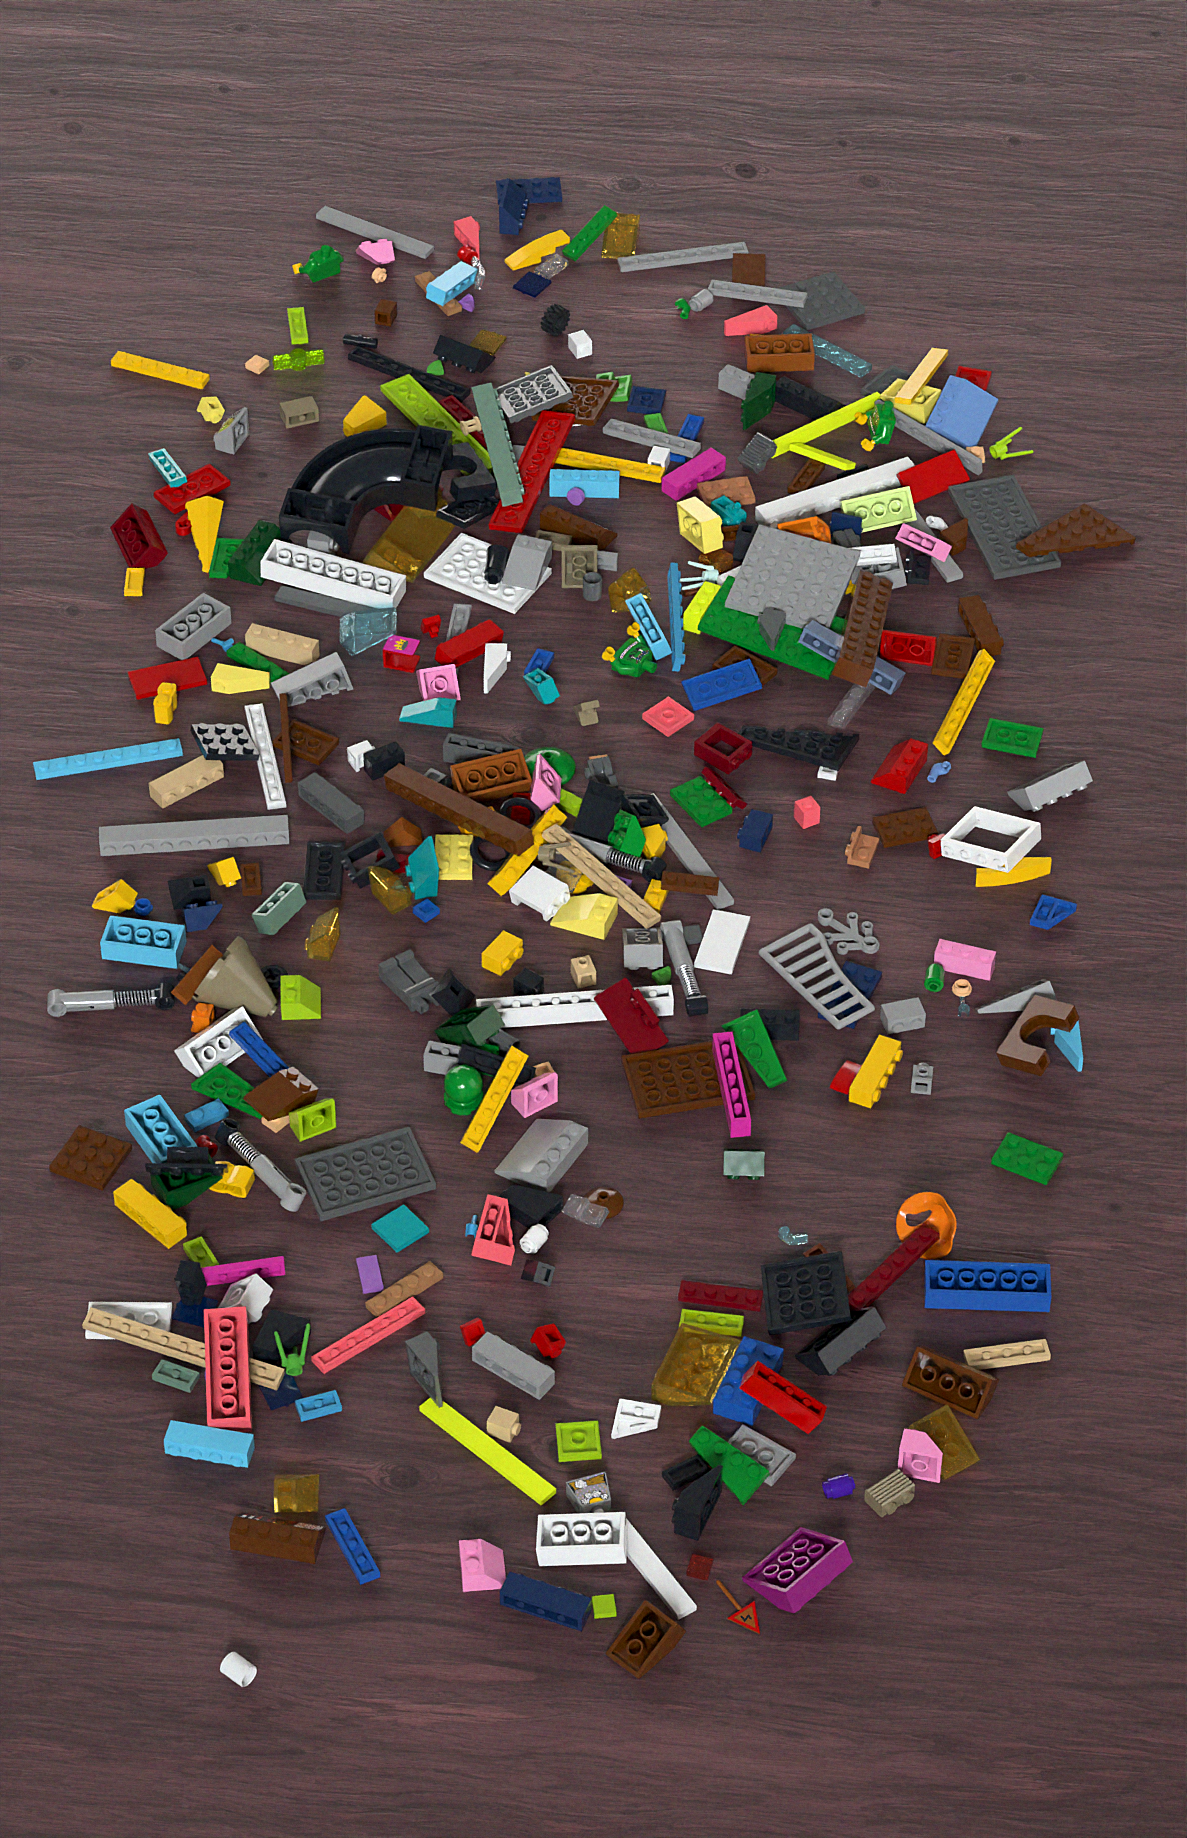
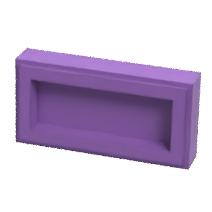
[356,1255,384,1294]

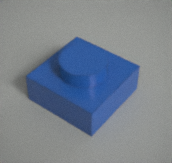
[413,899,440,923]

